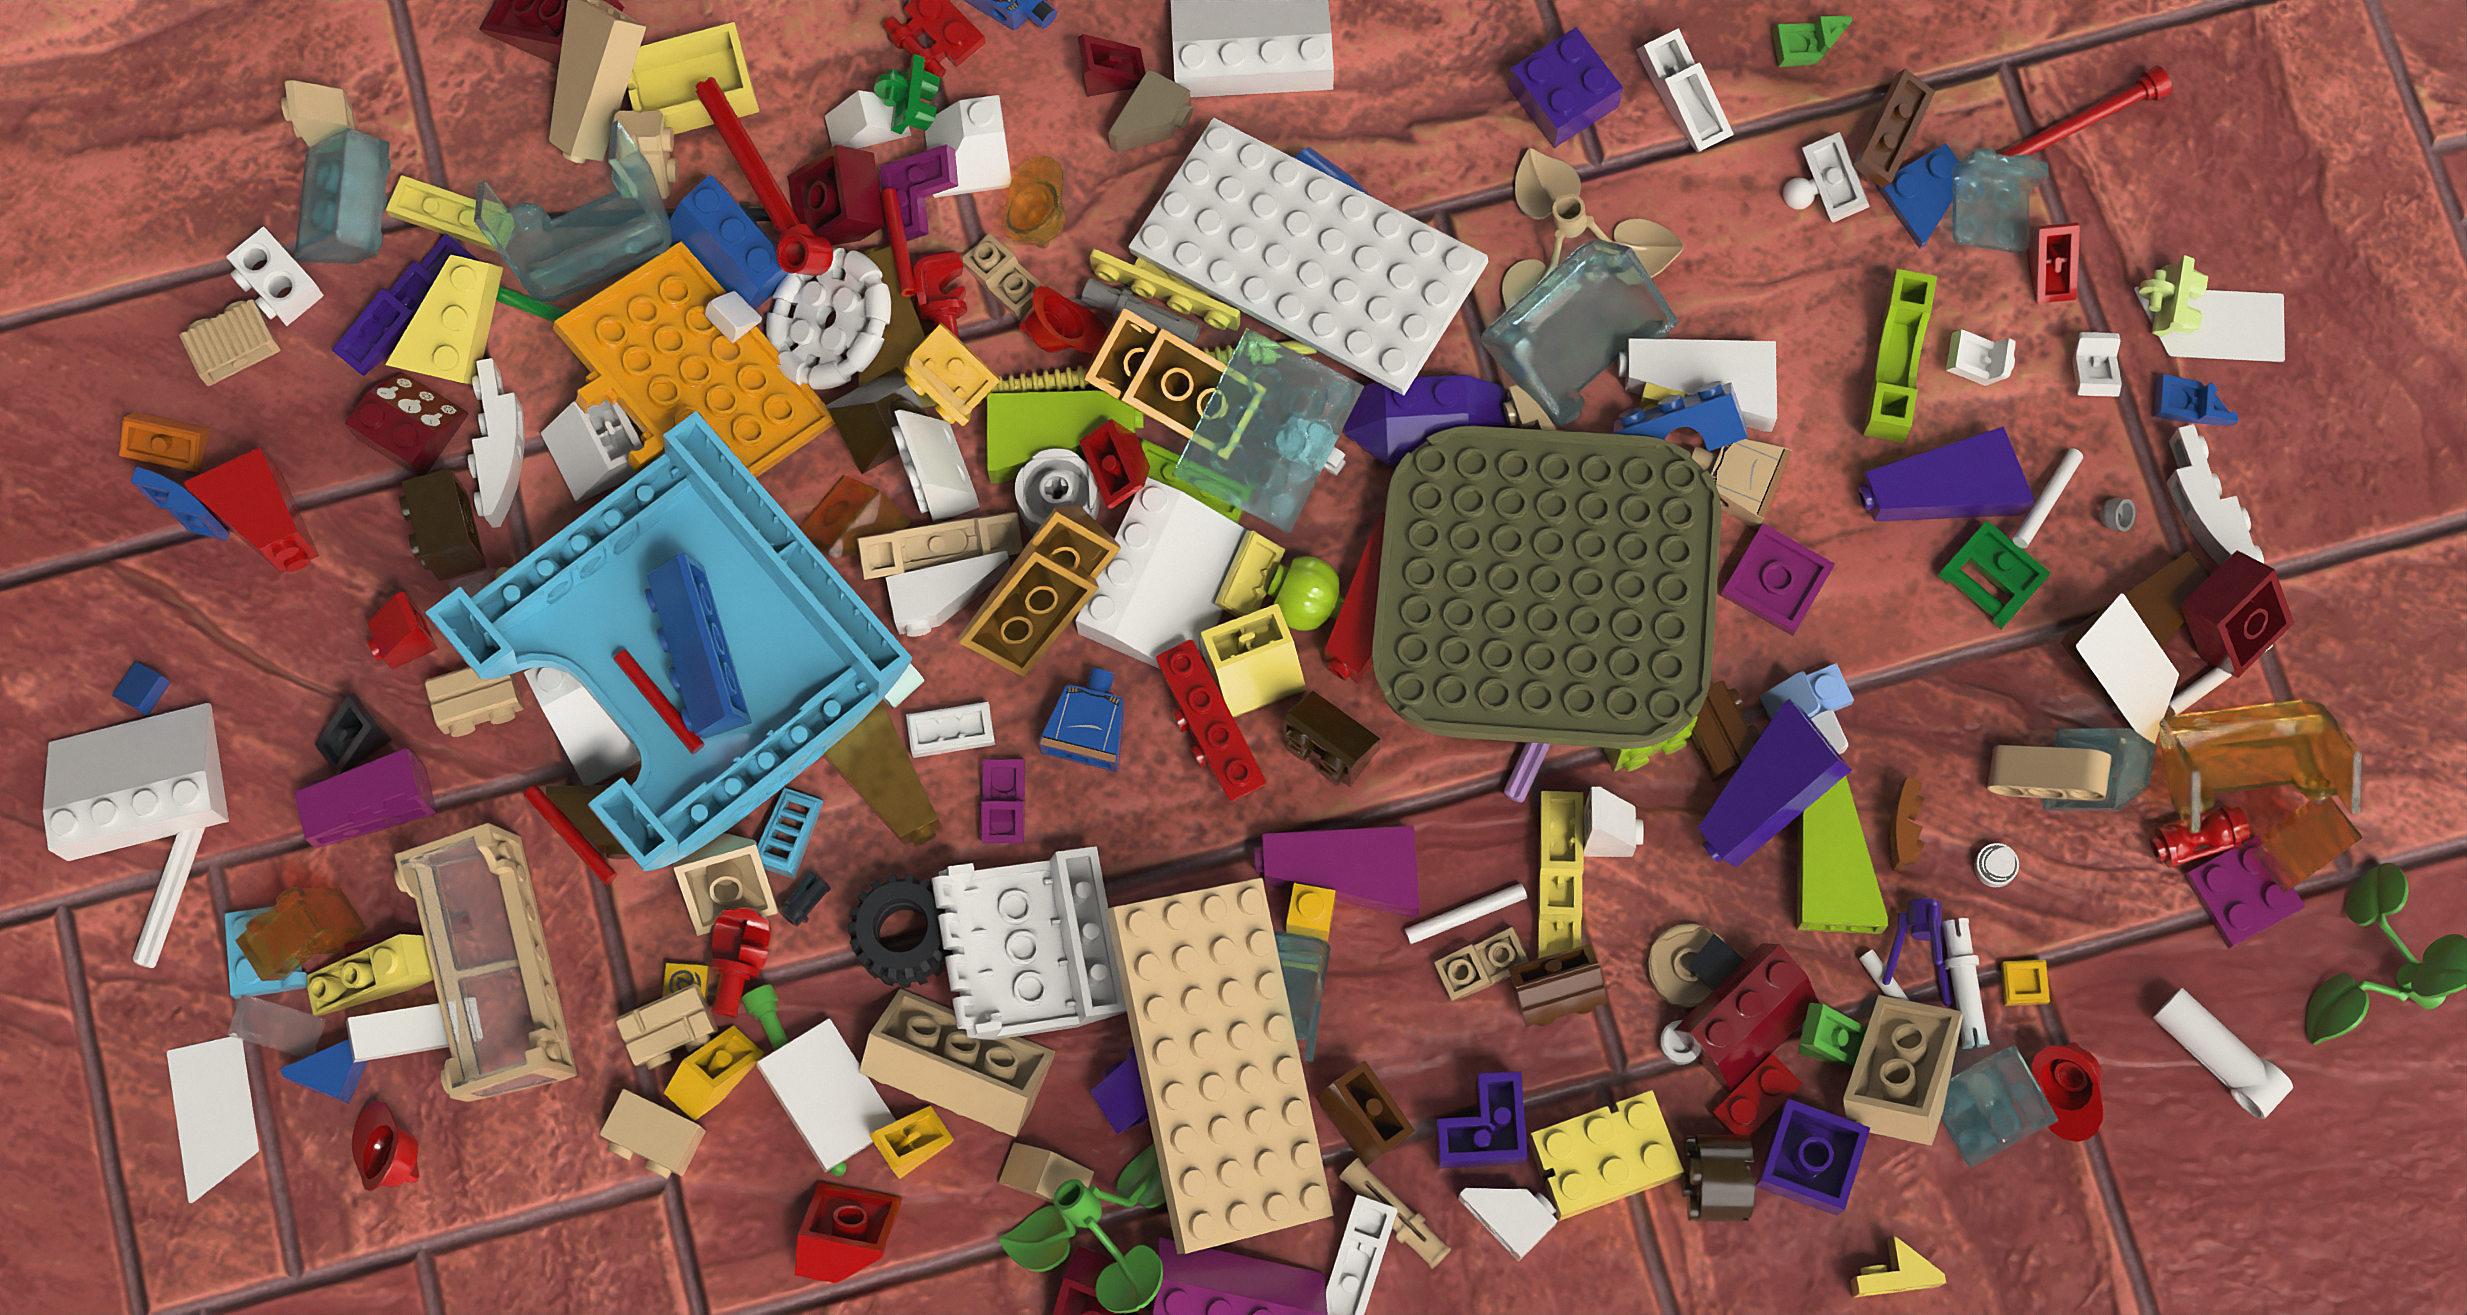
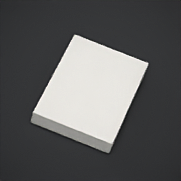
[756,1018,896,1173]

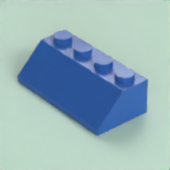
[645,553,752,739]

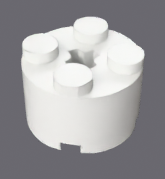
[1015,449,1100,535]

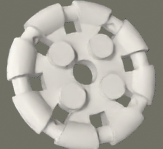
[766,248,891,389]

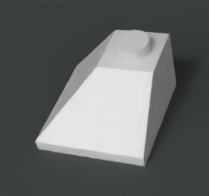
[925,95,1013,198]

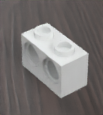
[226,226,324,326]

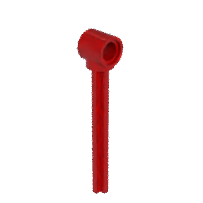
[695,77,833,276]

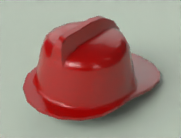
[1019,286,1108,355]
[2031,1042,2104,1142]
[352,1101,420,1192]

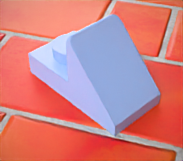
[1759,663,1854,722]

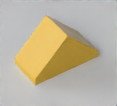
[870,1105,954,1179]

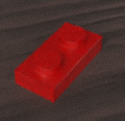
[1711,1053,1803,1137]

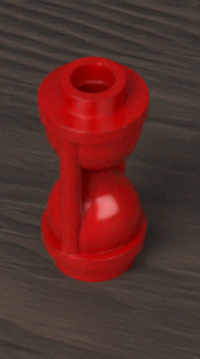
[2150,806,2250,868]

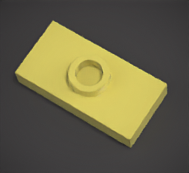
[1214,530,1285,618]

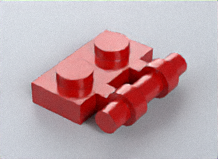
[883,0,986,79]

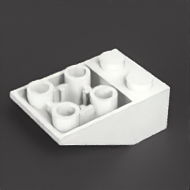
[891,409,980,523]

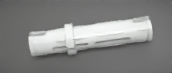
[1941,918,1990,1049]

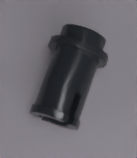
[778,872,831,927]

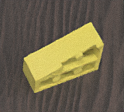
[385,255,503,385]

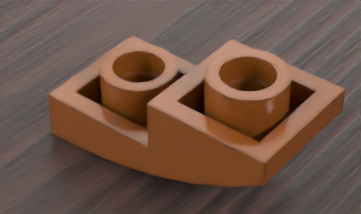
[1889,776,1925,873]

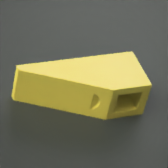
[307,934,434,1016]

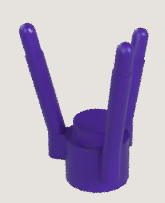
[1882,898,1951,1006]

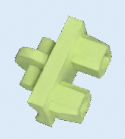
[2139,255,2208,337]

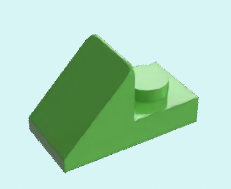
[1798,1003,1867,1070]

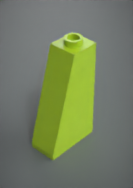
[987,391,1144,484]
[1797,776,1888,934]

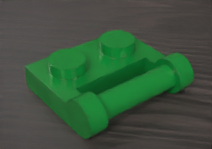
[1938,520,2051,630]

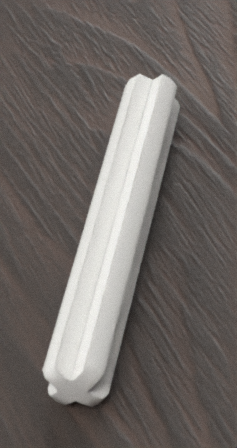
[133,828,205,968]

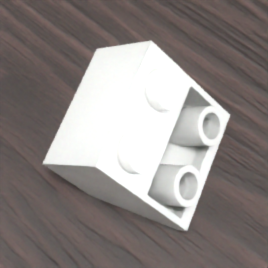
[541,400,643,504]

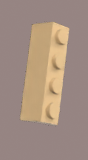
[859,989,1055,1137]

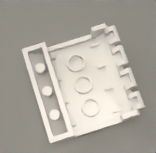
[931,846,1127,1040]

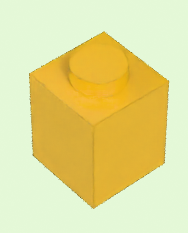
[1286,883,1336,941]

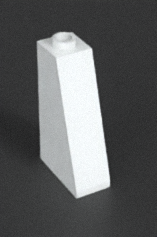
[1618,338,1777,432]

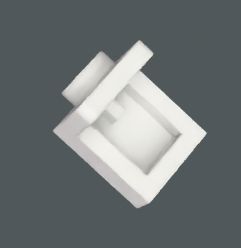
[1946,329,2016,386]
[2072,332,2122,397]

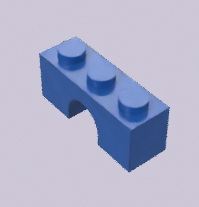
[1613,381,1747,451]

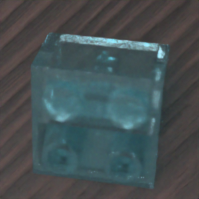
[1941,1045,2059,1168]

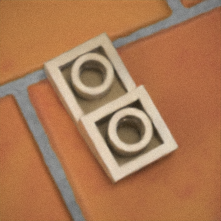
[963,233,1044,320]
[1503,385,1557,431]
[1434,927,1530,1001]

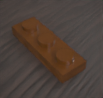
[1852,69,1935,188]

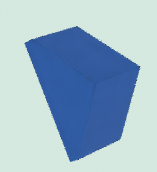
[280,1039,368,1104]

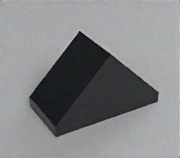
[315,693,392,775]

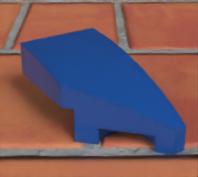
[2154,374,2238,425]

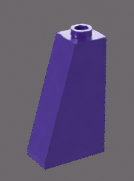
[1857,426,2035,522]
[1698,699,1852,868]

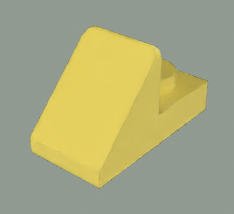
[1850,1236,1946,1298]

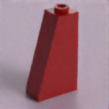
[1325,511,1386,684]

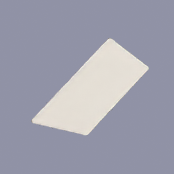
[2134,287,2285,362]
[2076,594,2179,751]
[167,1035,259,1203]

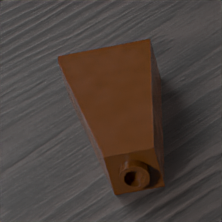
[2061,551,2211,708]

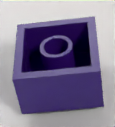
[1509,27,1623,148]
[1755,1099,1870,1216]

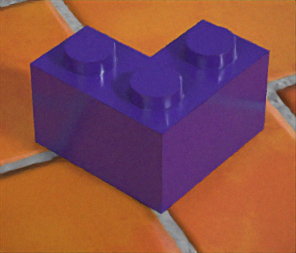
[1090,1046,1149,1135]
[1436,1071,1527,1169]

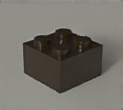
[399,468,487,581]

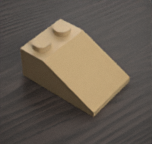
[1843,995,1963,1146]

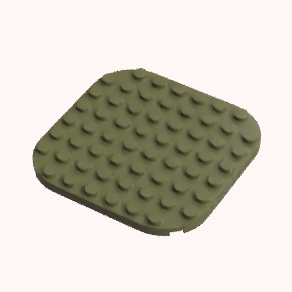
[1372,426,1721,749]

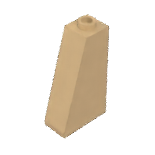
[549,0,646,164]

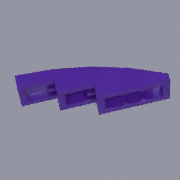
[332,233,479,376]

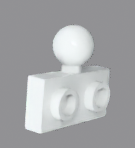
[1783,132,1870,223]

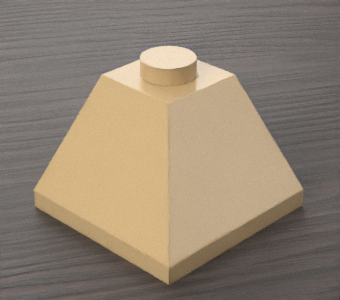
[673,833,779,936]

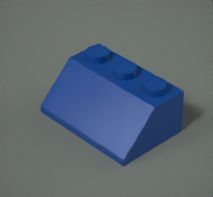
[661,174,788,310]

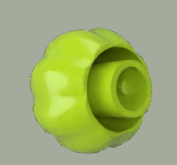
[1266,556,1345,631]

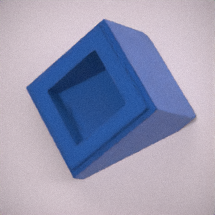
[112,661,171,717]

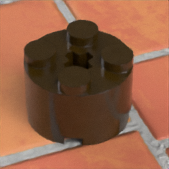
[1681,1134,1755,1222]

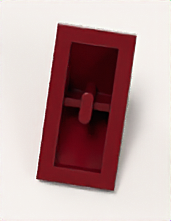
[1078,34,1146,97]

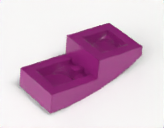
[981,759,1025,843]

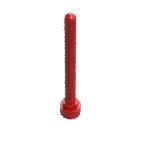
[1995,65,2172,168]

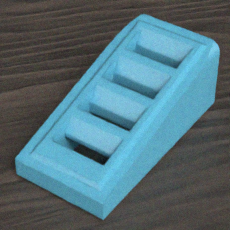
[757,787,824,879]

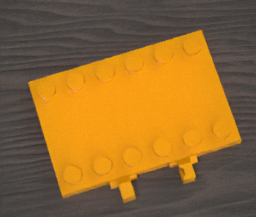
[553,241,835,478]

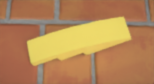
[1538,791,1584,959]

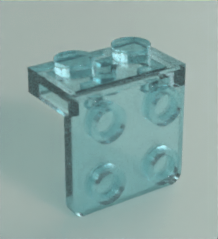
[1952,149,2048,254]

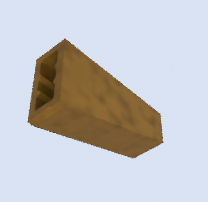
[858,246,925,387]
[823,700,943,846]

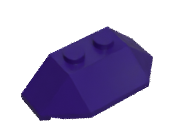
[1342,375,1507,467]

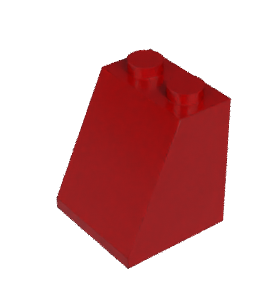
[184,447,319,573]

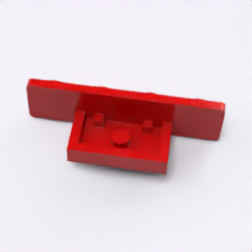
[1156,640,1266,802]

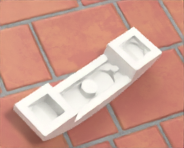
[1326,1195,1398,1315]

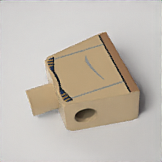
[1691,439,1792,531]

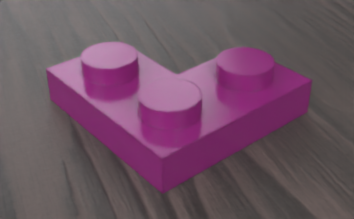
[880,144,959,242]

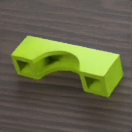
[1863,269,1937,443]

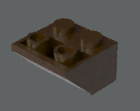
[1283,691,1380,787]

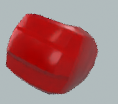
[912,251,967,340]
[709,907,771,1018]

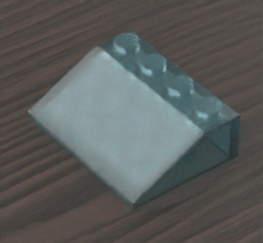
[1172,328,1364,534]

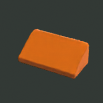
[119,412,210,472]

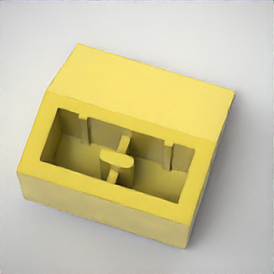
[1199,603,1306,718]

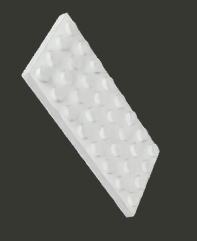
[1129,117,1489,395]

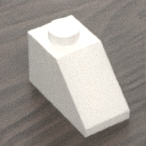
[1458,1188,1558,1262]

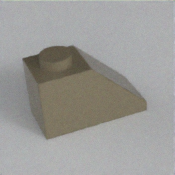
[1109,69,1193,152]

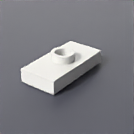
[906,702,995,758]

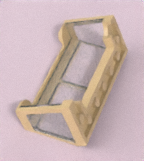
[394,823,578,1102]

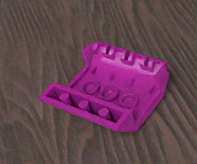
[1149,1237,1328,1315]

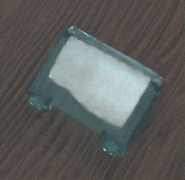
[1481,239,1679,426]

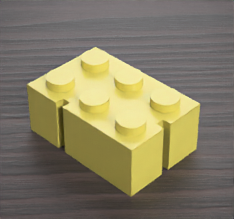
[627,22,760,134]
[1528,1090,1684,1221]

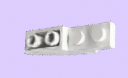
[468,358,525,528]
[2166,424,2264,565]

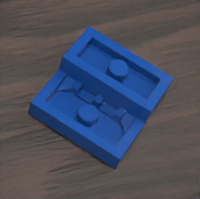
[131,467,229,541]

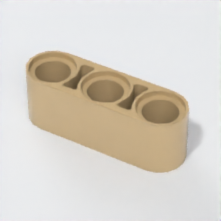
[1987,745,2112,801]

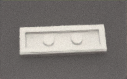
[346,998,483,1063]

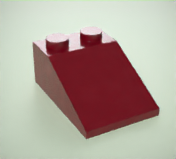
[479,0,624,66]

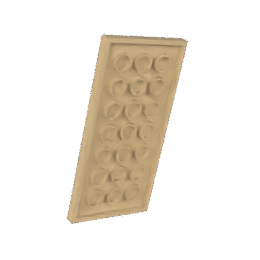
[1106,878,1334,1254]

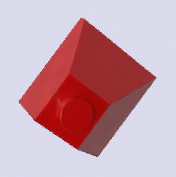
[794,1182,902,1283]

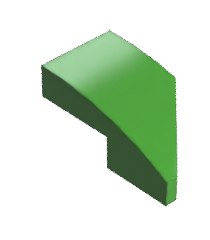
[1772,16,1852,67]

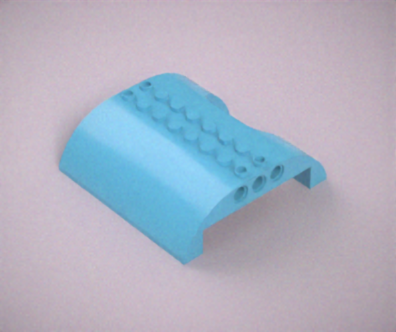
[425,411,912,871]

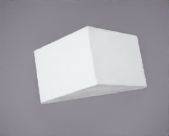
[825,90,911,149]

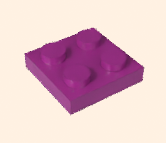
[1721,524,1835,636]
[2185,834,2305,949]

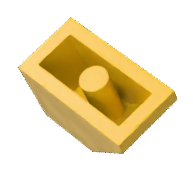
[664,1025,764,1121]

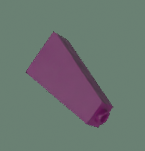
[1254,826,1419,917]

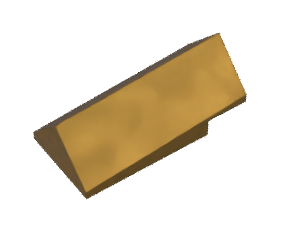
[1083,308,1268,461]
[958,504,1121,677]

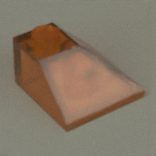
[798,475,911,558]

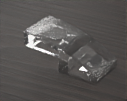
[227,995,327,1058]

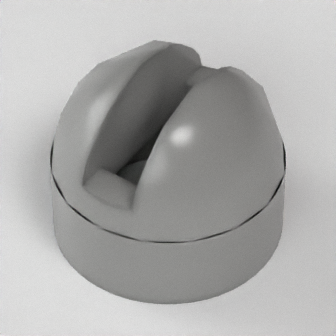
[2099,498,2136,532]

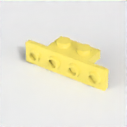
[1090,249,1240,331]

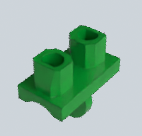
[874,54,940,134]

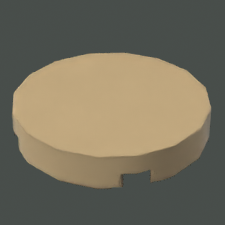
[1647,924,1724,1009]

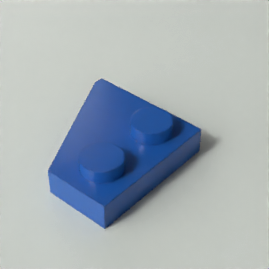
[1877,144,1968,249]

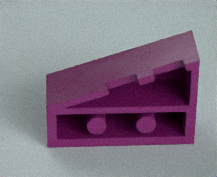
[294,748,437,848]

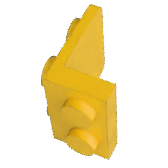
[903,322,1000,426]

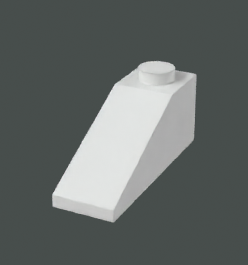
[886,550,1011,637]
[1583,787,1643,857]

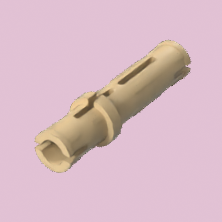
[1340,1158,1451,1269]

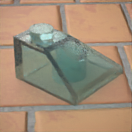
[2043,728,2156,811]

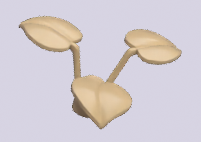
[1502,148,1683,322]

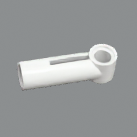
[2153,988,2293,1120]

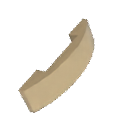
[856,512,1023,580]

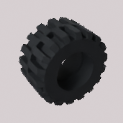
[848,874,953,988]

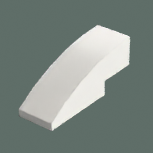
[1636,28,1734,152]

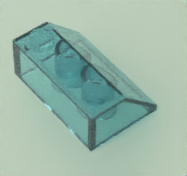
[294,128,391,264]

